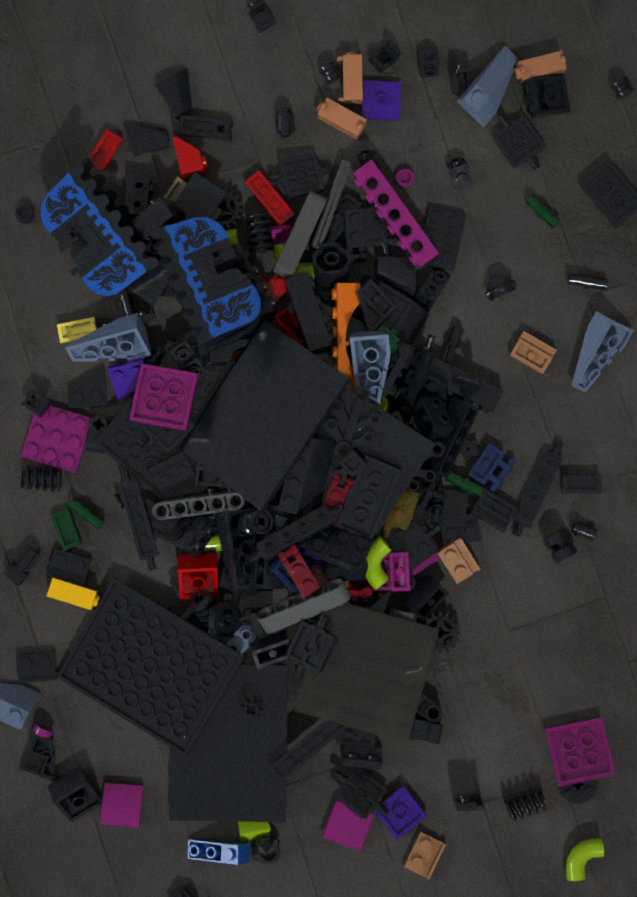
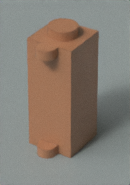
[514,51,567,85]
[337,52,363,104]
[316,98,367,140]

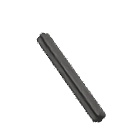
[311,160,351,250]

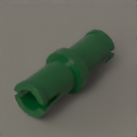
[525,194,561,229]
[445,470,485,498]
[67,497,105,530]

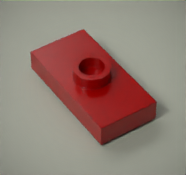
[89,129,123,172]

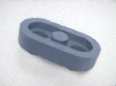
[225,625,256,653]

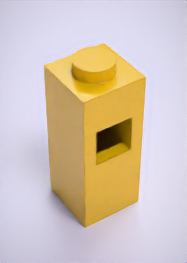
[47,578,100,610]

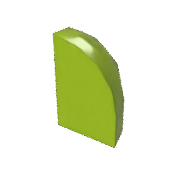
[238,821,271,842]

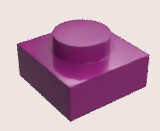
[271,224,291,245]

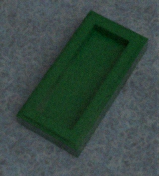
[50,508,82,551]

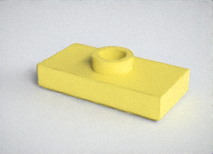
[57,317,97,344]

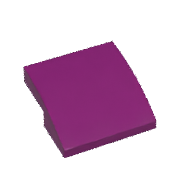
[372,551,411,591]
[100,783,143,828]
[322,800,374,851]

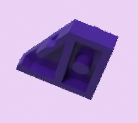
[107,358,146,402]

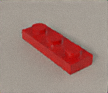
[244,170,295,226]

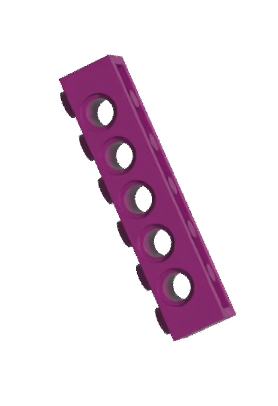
[353,159,439,268]

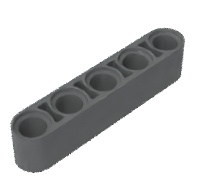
[273,190,328,279]
[152,490,248,520]
[256,578,351,633]

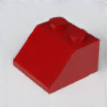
[172,137,208,182]
[178,553,219,599]

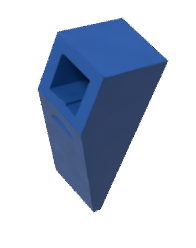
[187,839,250,865]

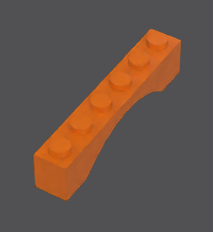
[331,283,360,391]

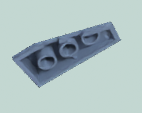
[457,46,518,128]
[571,311,634,392]
[65,313,152,362]
[350,331,391,407]
[0,682,40,730]

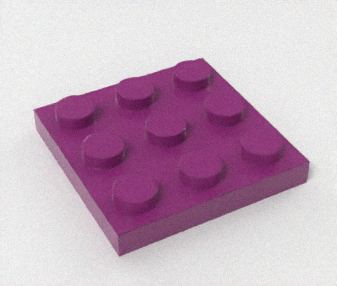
[129,363,199,431]
[21,406,93,474]
[545,717,616,787]

